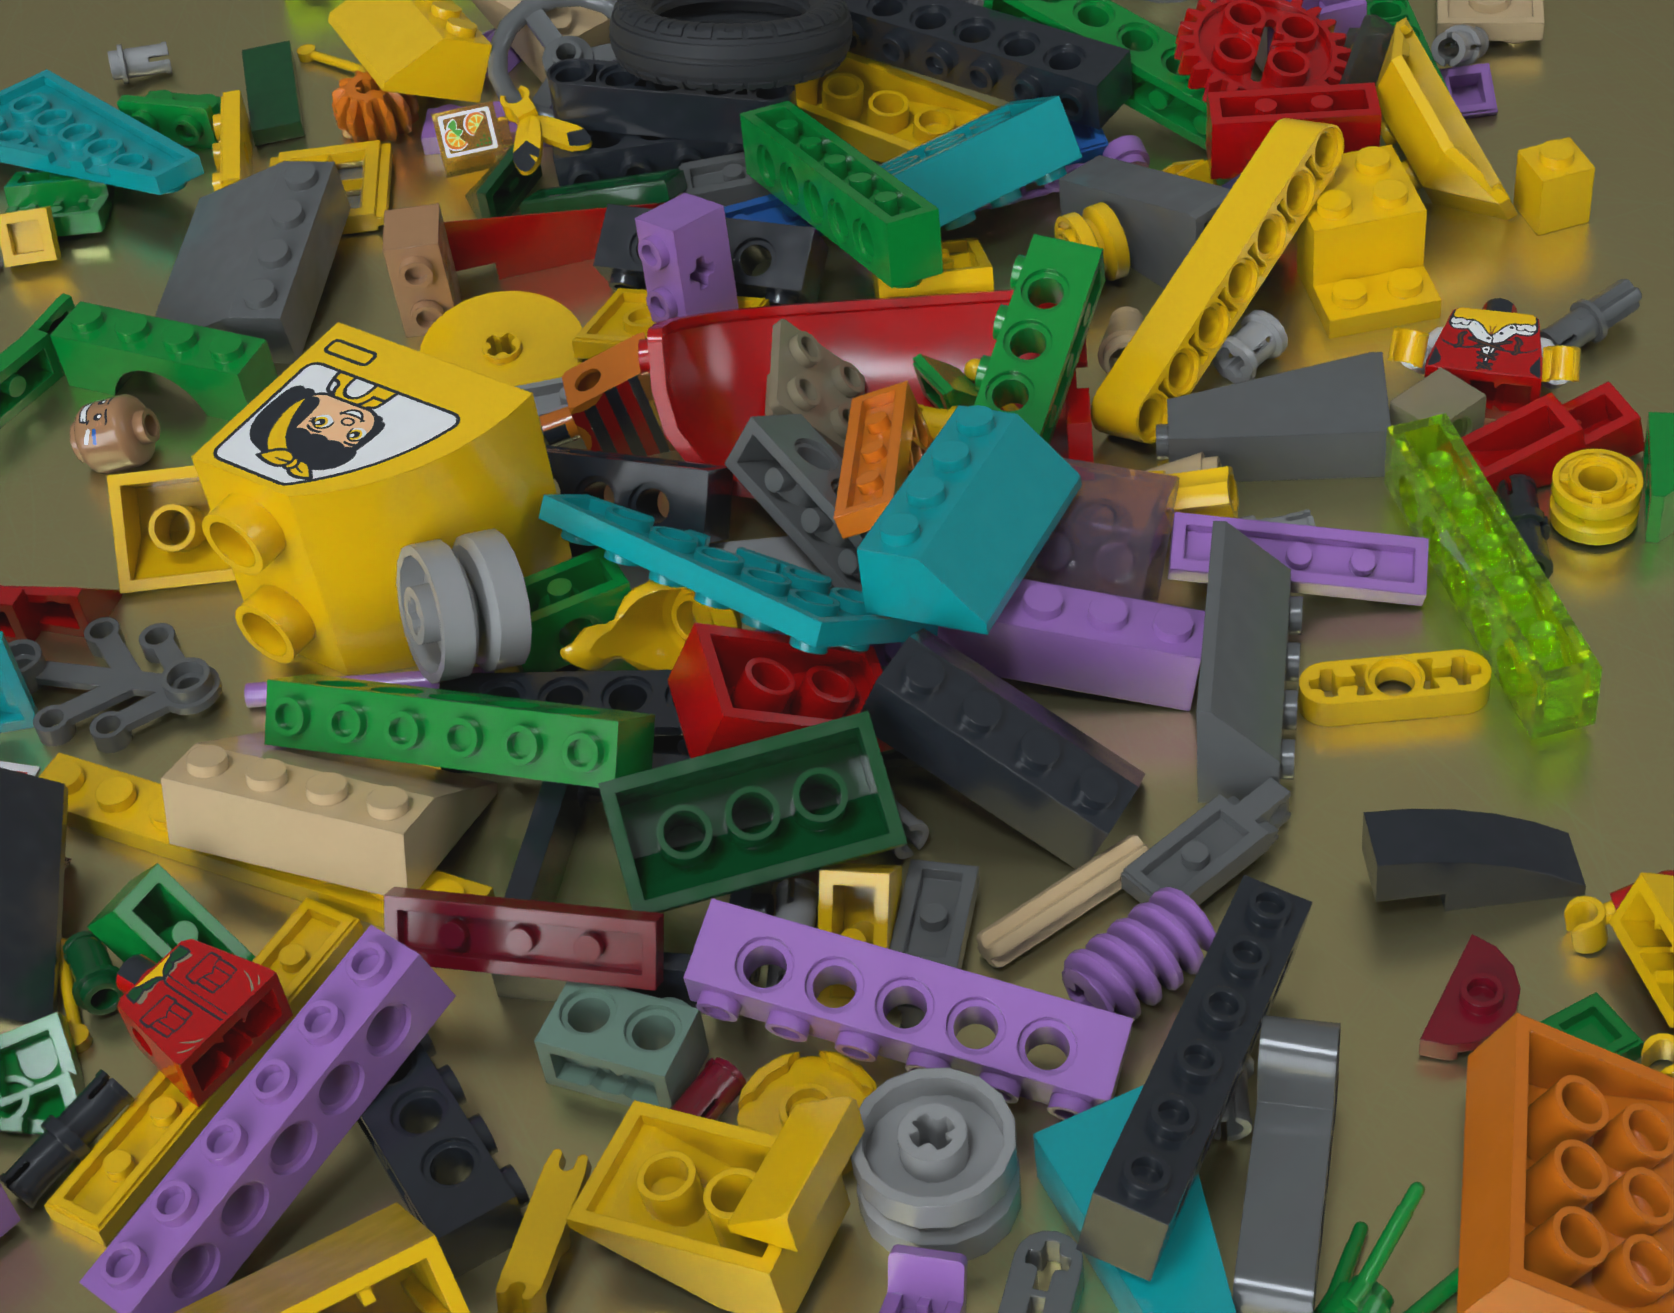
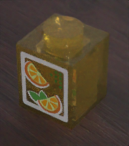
[431,101,513,178]

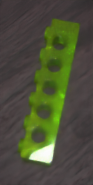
[1384,413,1602,740]

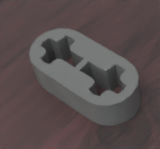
[998,1231,1084,1313]

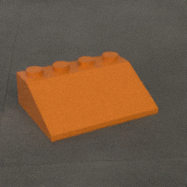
[1457,1013,1674,1313]

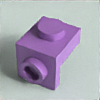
[879,1244,968,1313]

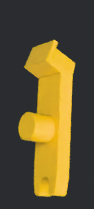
[495,1149,592,1313]

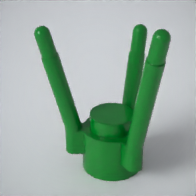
[1314,1182,1459,1313]

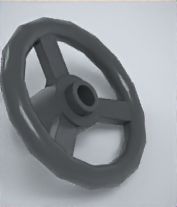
[488,0,618,118]

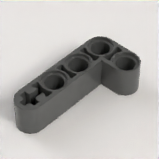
[1232,1015,1341,1313]

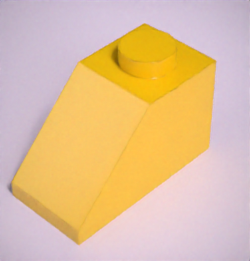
[817,863,902,1008]

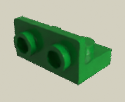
[117,90,221,149]

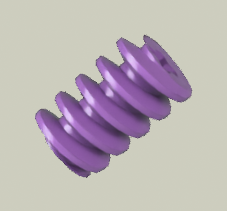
[1062,887,1216,1022]

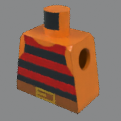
[539,332,676,457]

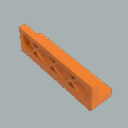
[833,380,933,539]

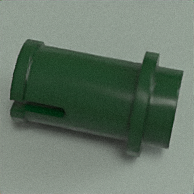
[63,930,125,1015]

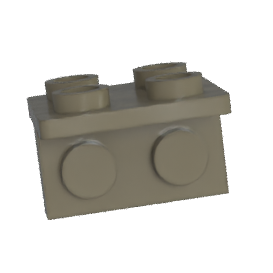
[765,319,865,459]

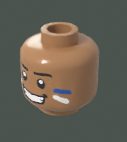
[70,394,161,474]

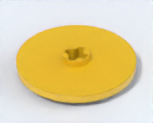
[419,291,586,386]

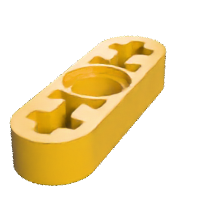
[1298,649,1492,727]

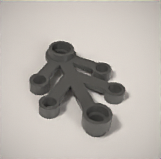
[8,617,222,753]

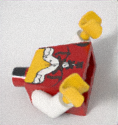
[1387,298,1581,420]

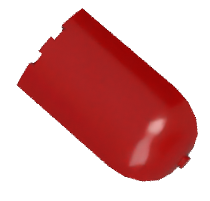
[638,289,1095,499]

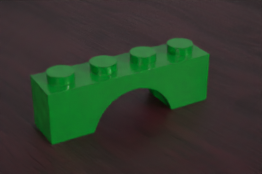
[50,301,278,421]

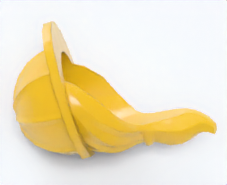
[560,579,742,671]

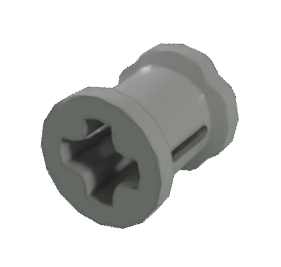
[1212,310,1288,384]

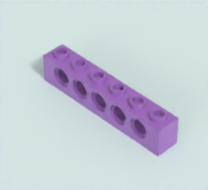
[683,898,1133,1120]
[79,925,456,1313]

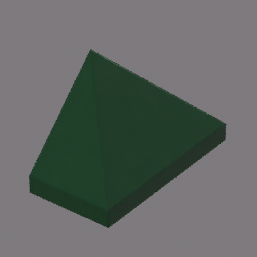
[465,143,543,219]

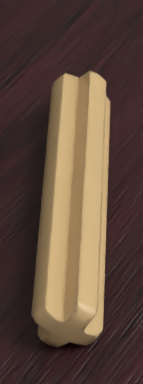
[976,835,1150,968]

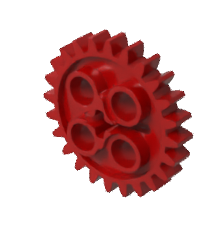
[1174,0,1352,103]

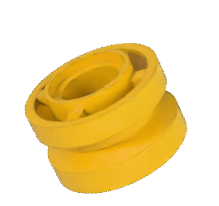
[1054,202,1130,281]
[1548,449,1643,545]

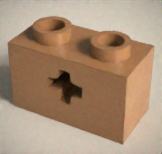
[383,203,461,338]

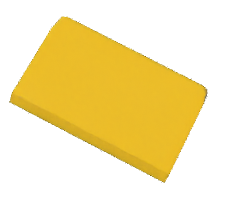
[727,1096,865,1252]

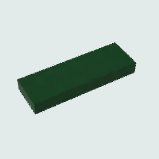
[242,40,305,146]
[519,168,687,215]

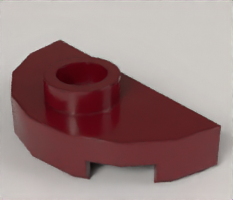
[1419,934,1521,1060]

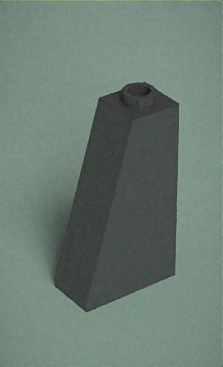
[1059,155,1231,289]
[1156,352,1392,482]

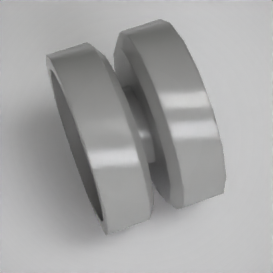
[396,528,532,684]
[851,1068,1021,1261]

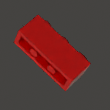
[1206,82,1382,180]

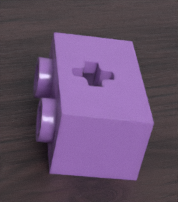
[635,193,739,323]

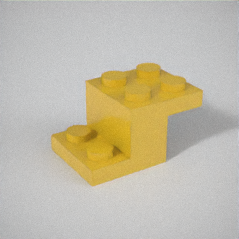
[1297,144,1442,339]

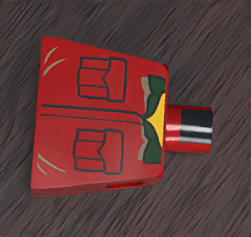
[116,939,293,1107]

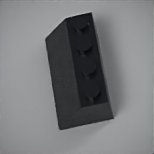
[860,628,1145,869]
[0,767,68,1035]

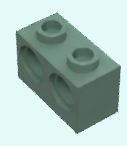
[534,981,709,1109]

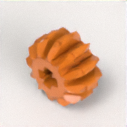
[332,70,419,143]

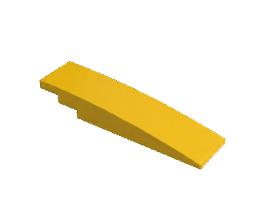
[795,52,999,163]

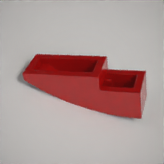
[1442,381,1644,493]

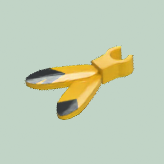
[500,86,592,175]

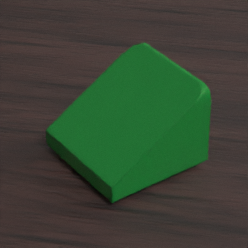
[913,354,979,409]

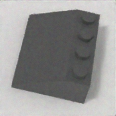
[155,161,351,364]

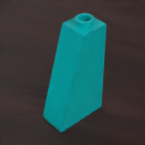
[1033,1085,1236,1313]

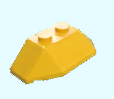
[1376,17,1518,220]

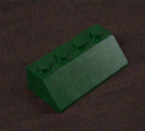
[598,711,907,913]

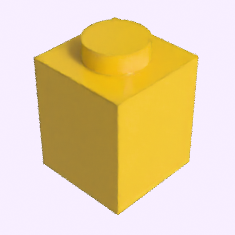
[1513,137,1595,236]

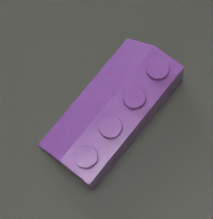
[937,578,1205,711]

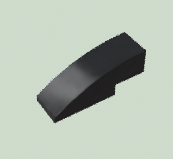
[1362,809,1586,911]

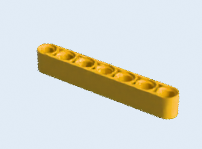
[1091,118,1344,444]

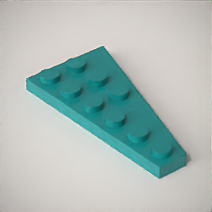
[0,69,204,195]
[538,494,938,654]

